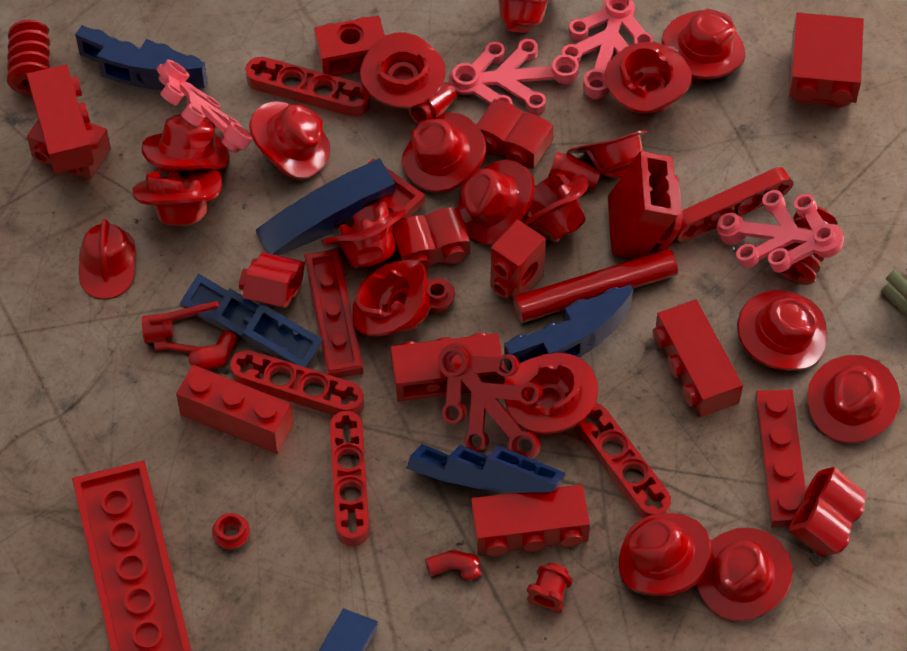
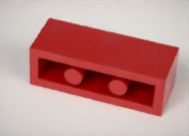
[27,64,98,174]
[653,299,743,418]
[391,333,505,402]
[176,365,294,454]
[471,484,590,556]

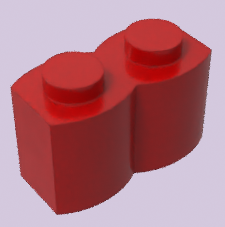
[476,99,554,169]
[393,207,470,270]
[239,252,305,308]
[789,467,866,557]

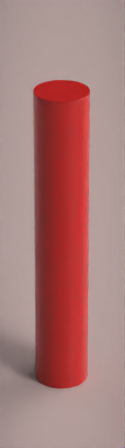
[513,249,678,323]

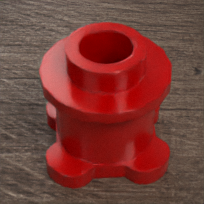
[526,563,573,613]

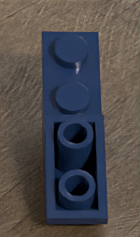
[75,25,208,90]
[504,285,633,372]

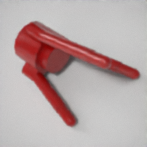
[142,301,219,353]

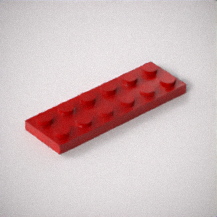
[72,460,191,651]

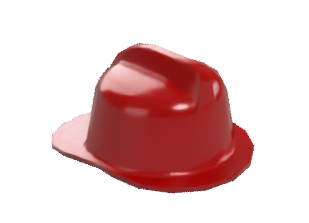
[498,0,551,33]
[567,130,648,178]
[78,219,136,300]

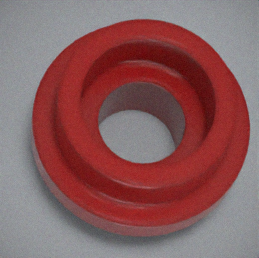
[426,278,455,313]
[212,513,250,550]

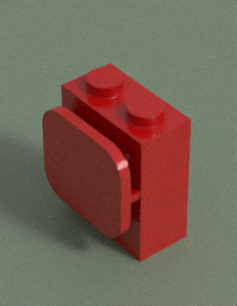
[788,12,864,106]
[607,151,682,259]

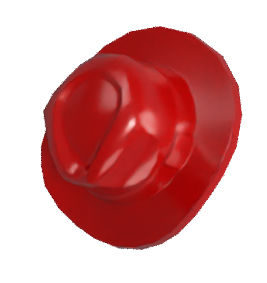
[661,9,745,79]
[360,32,446,108]
[604,42,692,114]
[249,101,330,180]
[401,112,486,193]
[141,114,230,173]
[458,160,535,246]
[132,169,222,226]
[521,173,589,243]
[321,201,407,269]
[353,259,431,337]
[737,290,827,371]
[504,353,598,435]
[807,355,901,444]
[619,513,712,596]
[697,528,793,622]

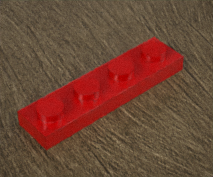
[755,389,806,527]

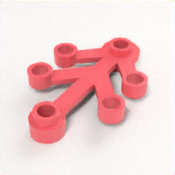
[561,0,654,100]
[449,39,579,115]
[157,59,253,153]
[717,190,844,272]

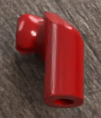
[188,331,238,370]
[425,550,482,581]

